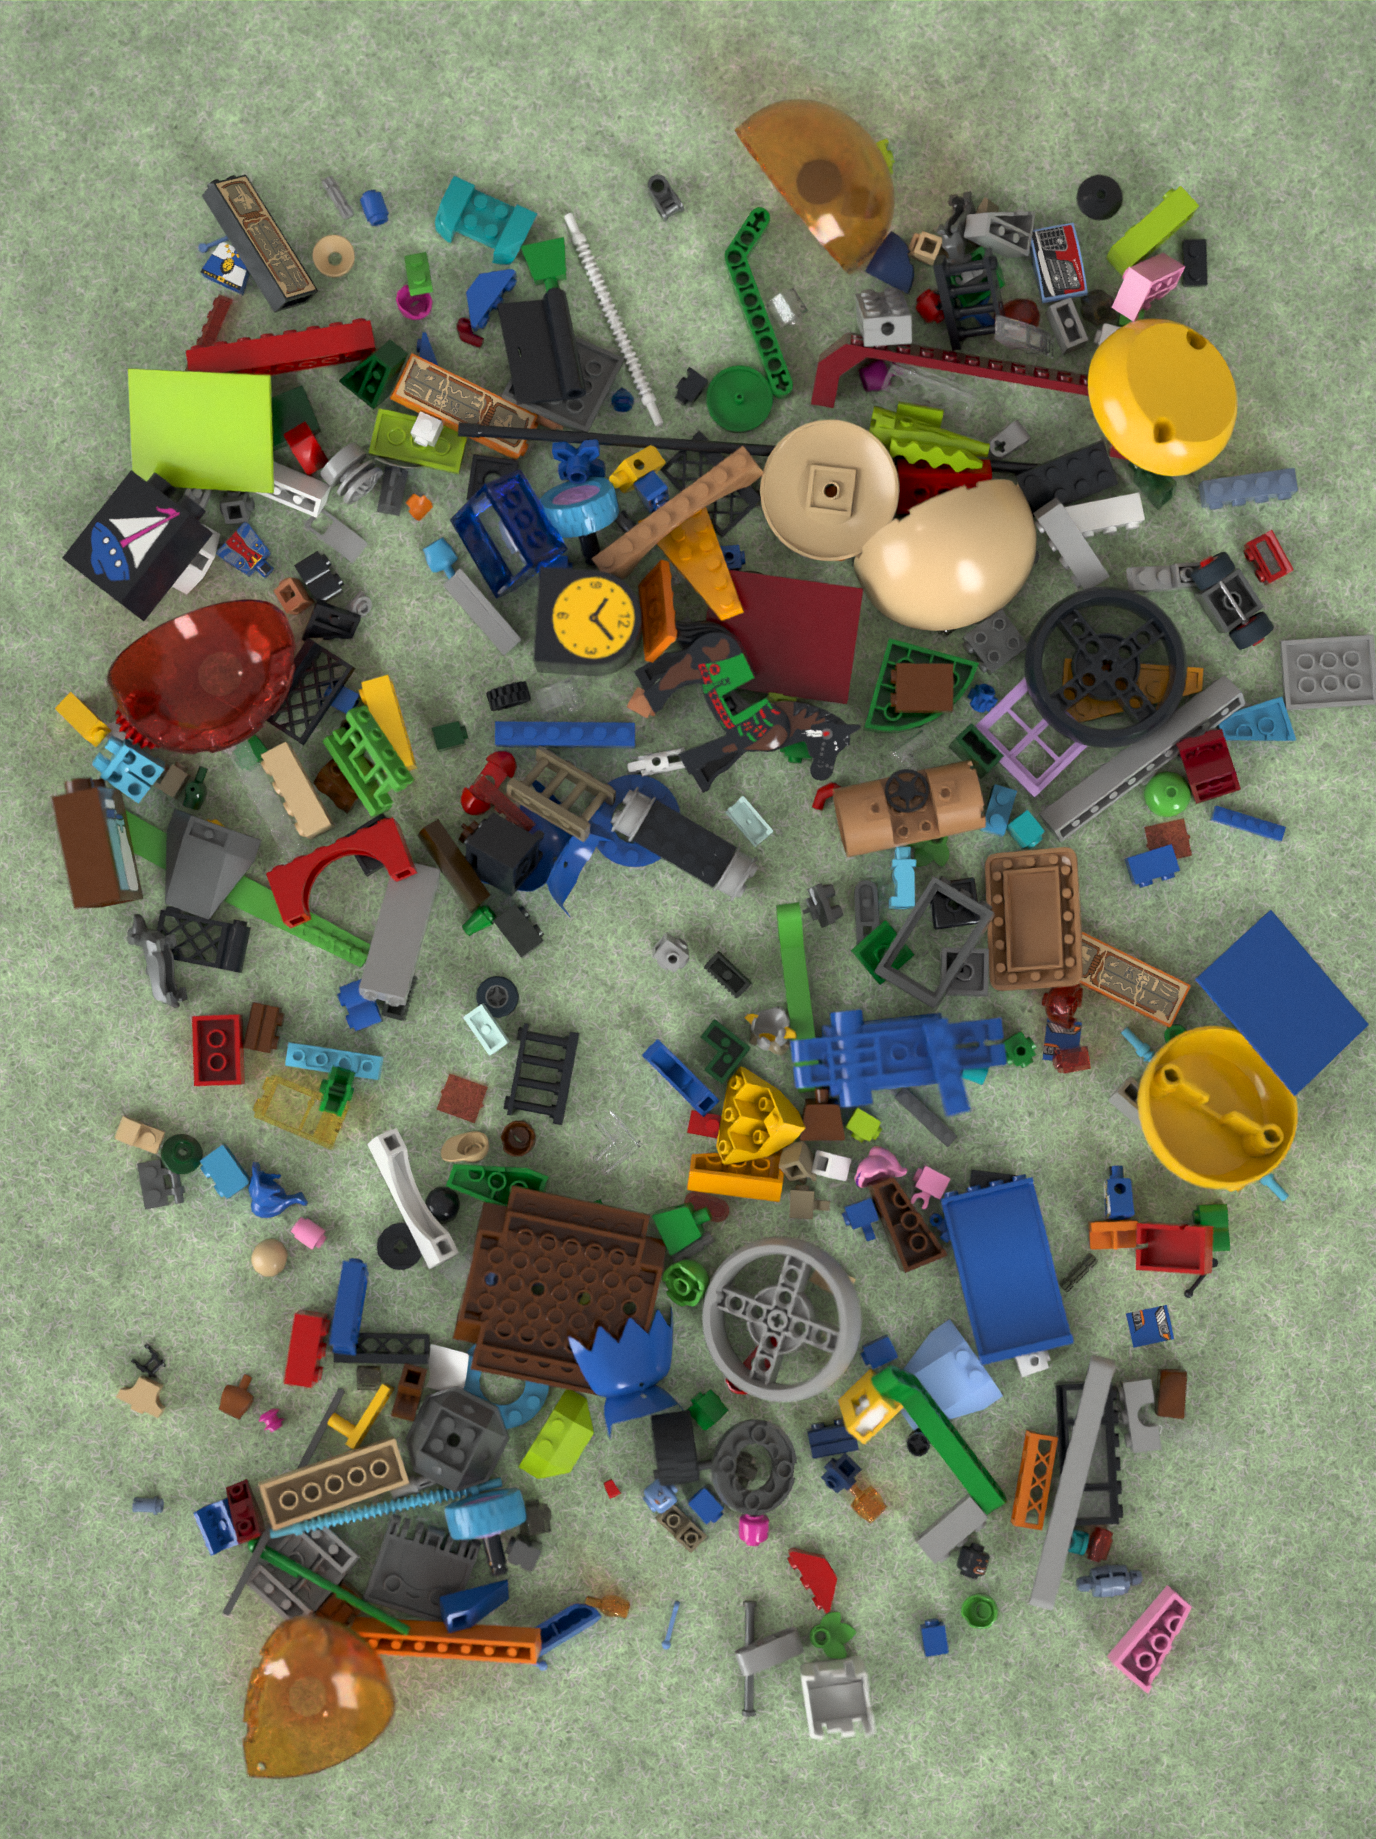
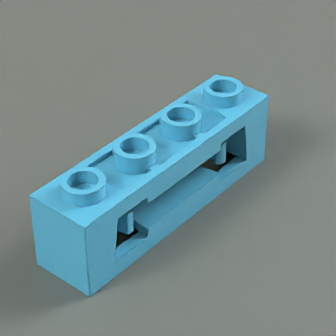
[285,1042,384,1080]

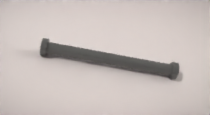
[742,1601,757,1717]

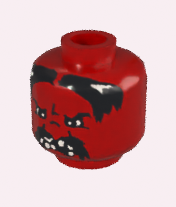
[915,288,945,324]

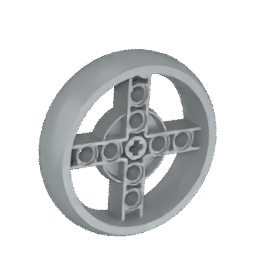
[702,1236,861,1402]

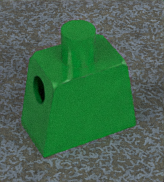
[521,237,567,293]
[652,1202,712,1256]

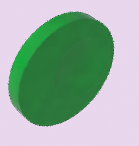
[706,365,773,433]

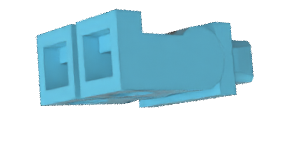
[92,736,165,804]
[888,847,916,909]

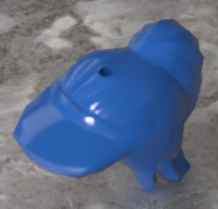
[249,1162,308,1218]

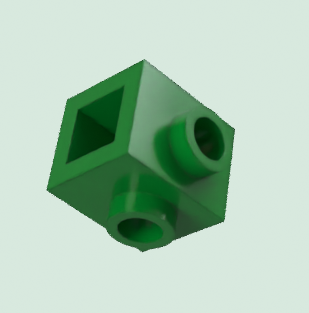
[999,1031,1037,1069]

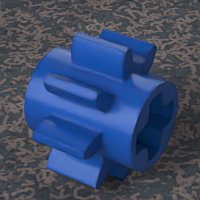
[967,684,998,712]

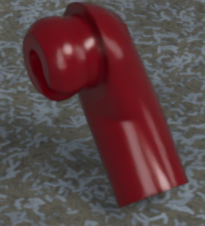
[456,317,484,349]

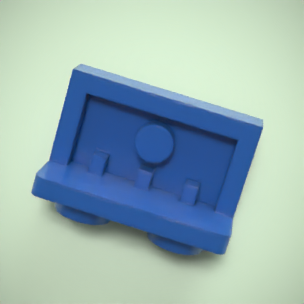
[194,1498,239,1556]

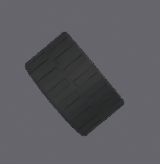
[650,1410,700,1486]

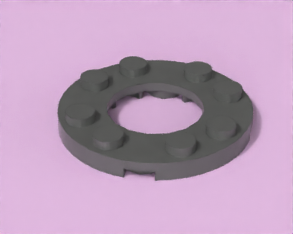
[711,1419,797,1515]

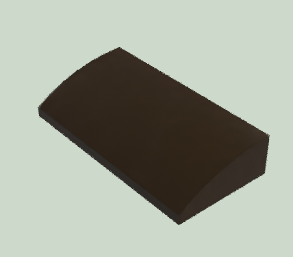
[417,819,491,913]

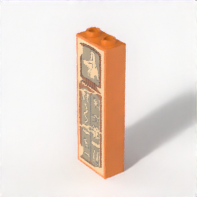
[390,353,538,460]
[1078,932,1191,1027]

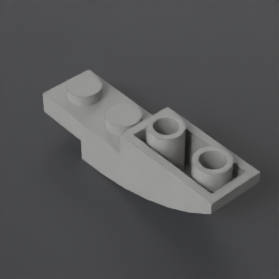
[1126,563,1200,593]

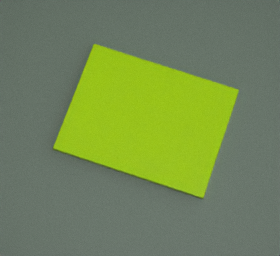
[128,368,274,493]

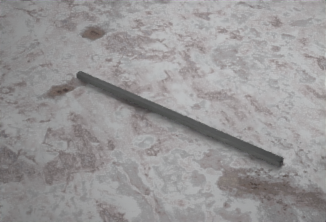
[223,1388,345,1616]

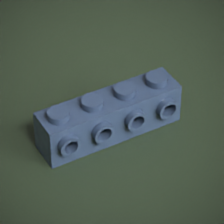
[1198,468,1298,510]

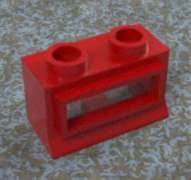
[1243,530,1294,586]

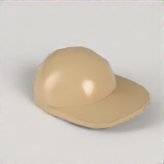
[441,1131,490,1163]

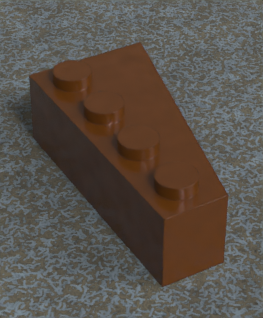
[867,1175,948,1273]

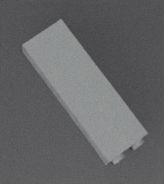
[359,863,440,1006]

